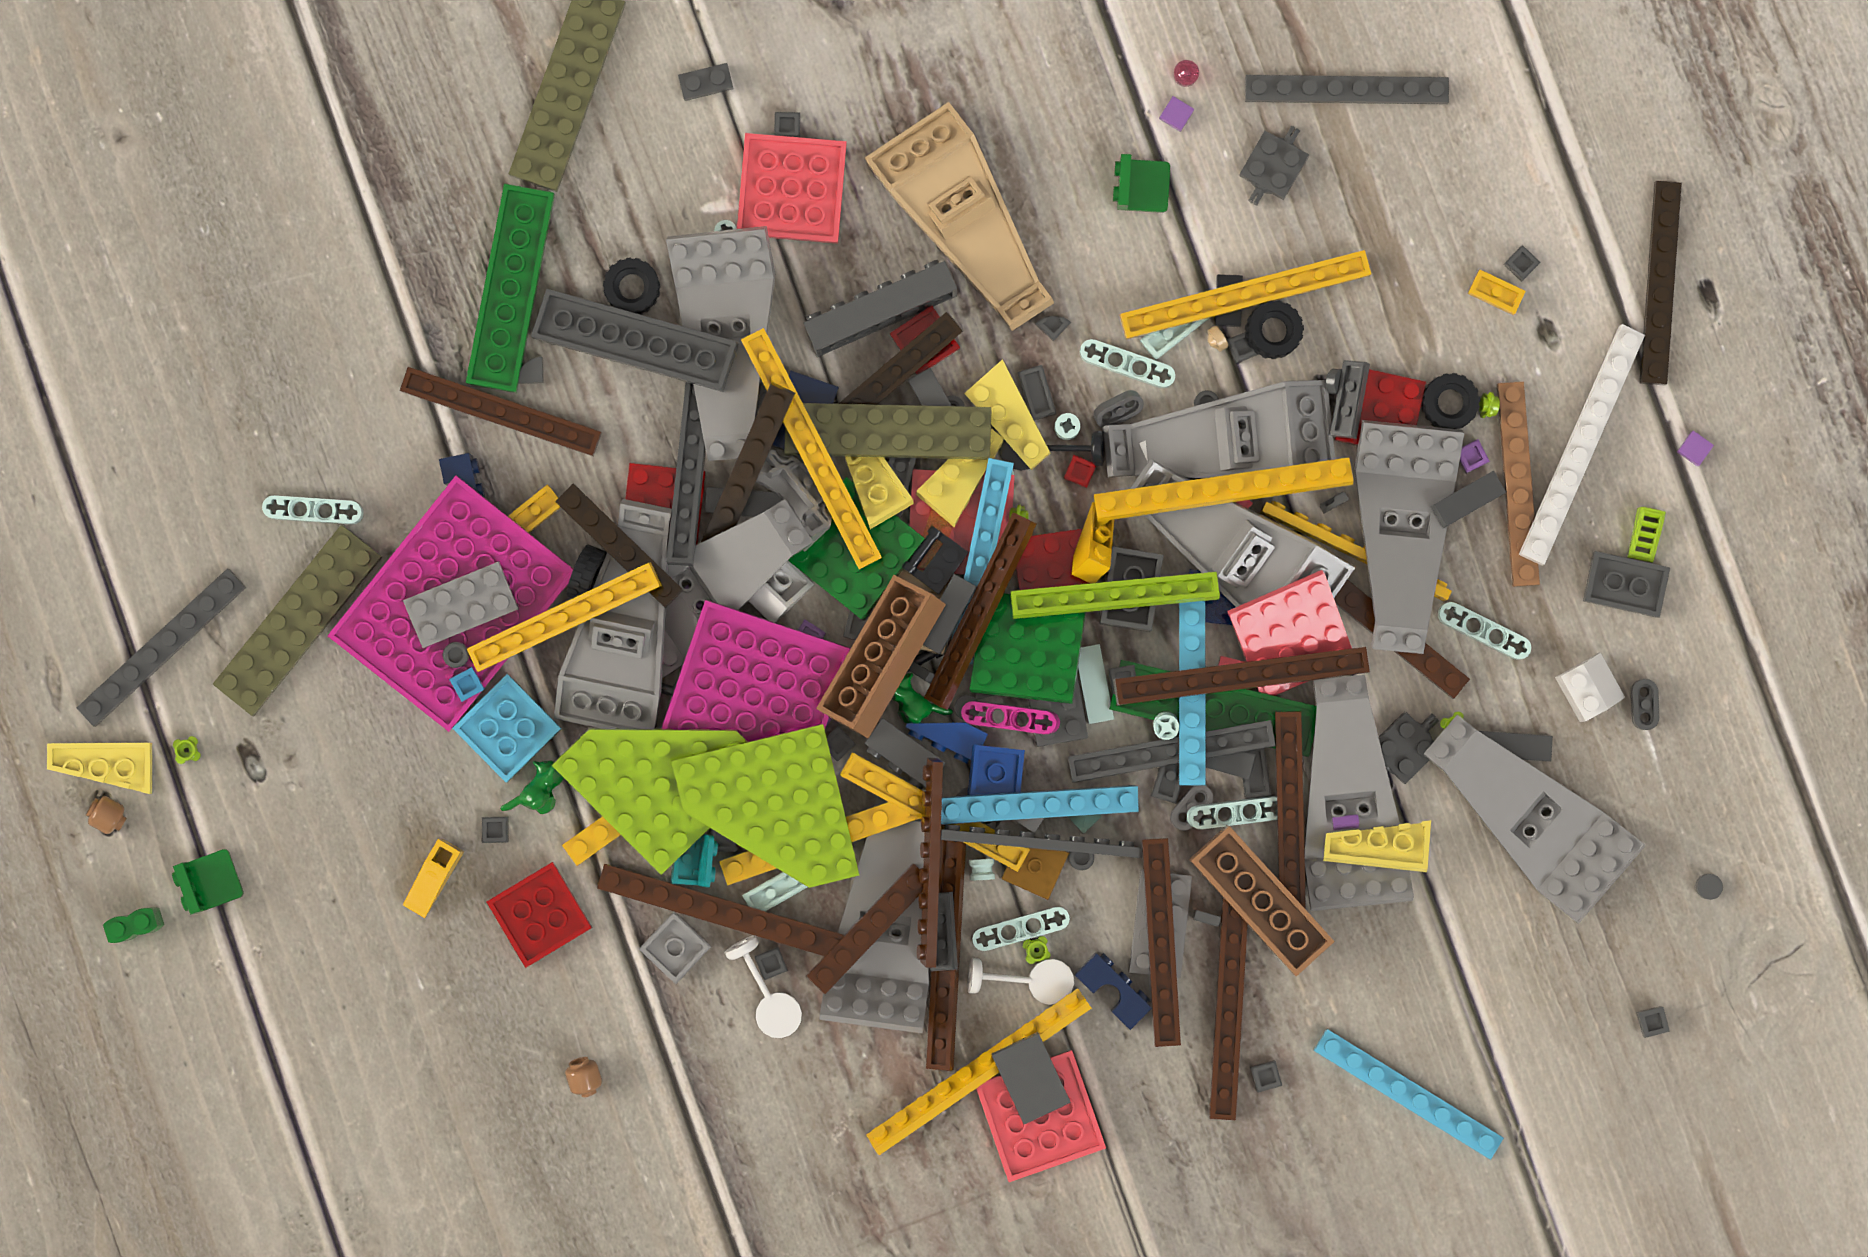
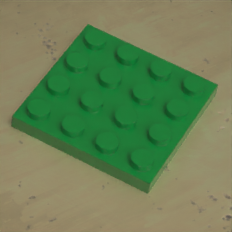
[788,477,925,620]
[970,593,1086,704]

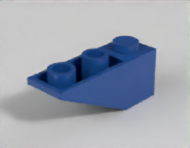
[906,723,988,764]

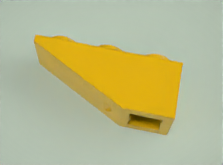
[1072,501,1114,584]
[403,839,465,918]

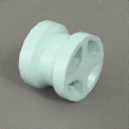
[1054,413,1080,440]
[1153,712,1179,740]
[969,858,995,881]

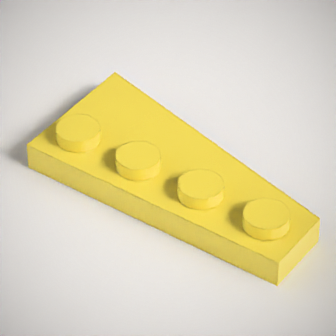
[964,360,1051,470]
[1323,820,1431,872]

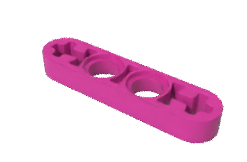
[961,701,1060,734]

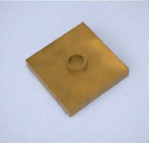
[1001,848,1069,900]

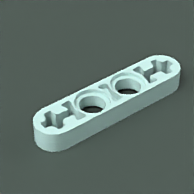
[1080,339,1175,388]
[262,495,364,525]
[1438,602,1531,660]
[1187,796,1278,829]
[972,907,1070,951]

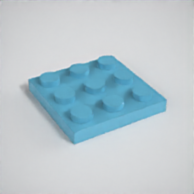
[452,674,562,783]

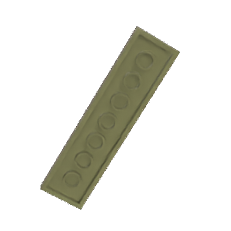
[508,0,626,192]
[785,403,992,460]
[213,525,382,716]

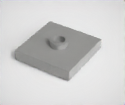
[639,912,712,984]

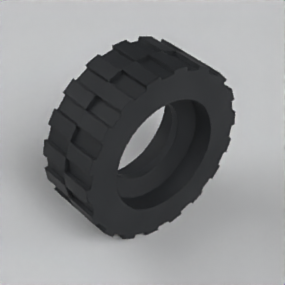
[603,257,661,315]
[1245,300,1304,359]
[1422,373,1480,430]
[567,544,607,599]

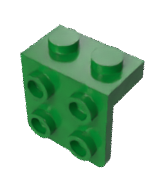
[1113,154,1170,213]
[172,849,244,915]

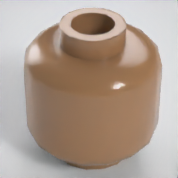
[86,796,126,834]
[565,1057,602,1097]

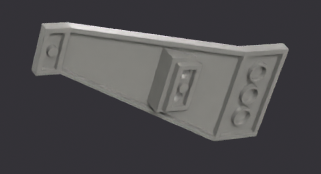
[666,226,776,461]
[1103,380,1335,480]
[1354,420,1464,654]
[1130,459,1355,607]
[554,499,672,729]
[605,499,813,679]
[1304,675,1414,911]
[1424,715,1645,924]
[819,795,929,1033]

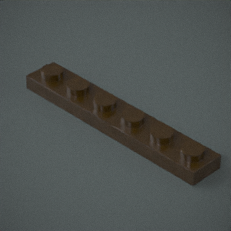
[838,311,964,405]
[555,483,683,609]

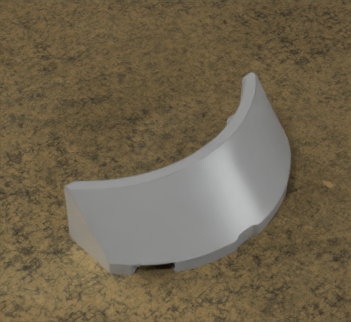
[756,450,832,552]

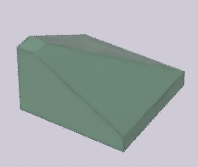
[1067,814,1102,834]

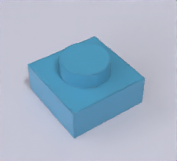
[449,667,485,702]

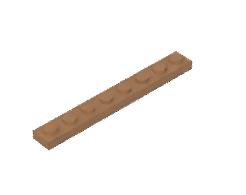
[1497,382,1540,587]

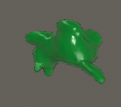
[892,673,953,724]
[500,760,564,814]

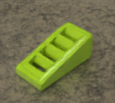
[1627,507,1666,563]

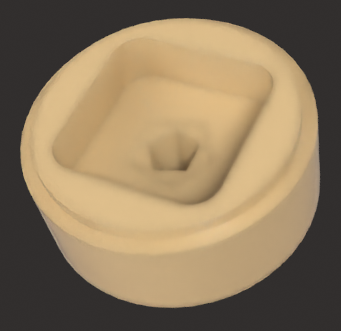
[1207,326,1228,352]

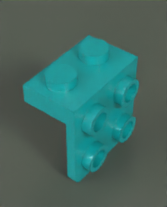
[671,834,718,887]

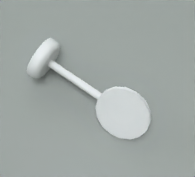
[724,935,802,1038]
[967,958,1074,1005]

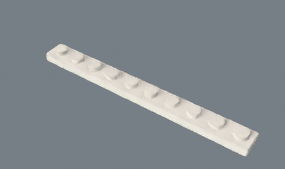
[1519,324,1645,566]

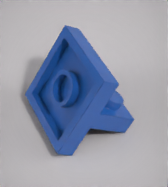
[967,745,1025,795]

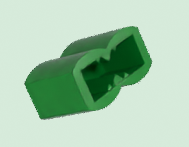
[103,907,165,943]

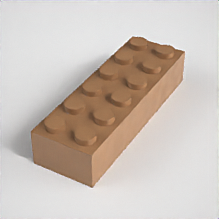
[816,575,946,738]
[1189,825,1335,976]

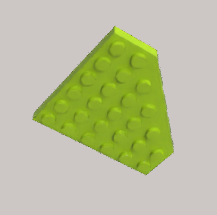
[671,724,859,888]
[552,728,748,875]

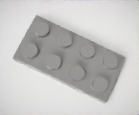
[403,561,519,648]
[1129,870,1192,978]

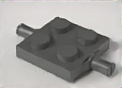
[1240,126,1309,206]
[1379,711,1439,784]

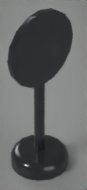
[999,431,1105,471]

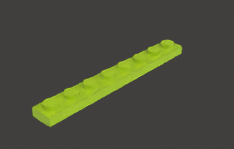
[1011,572,1220,619]

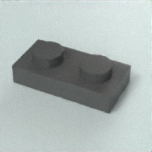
[678,63,734,101]

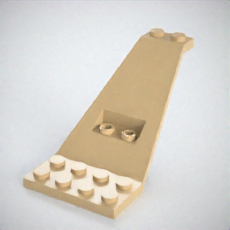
[865,102,1054,331]

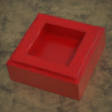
[1063,455,1096,488]

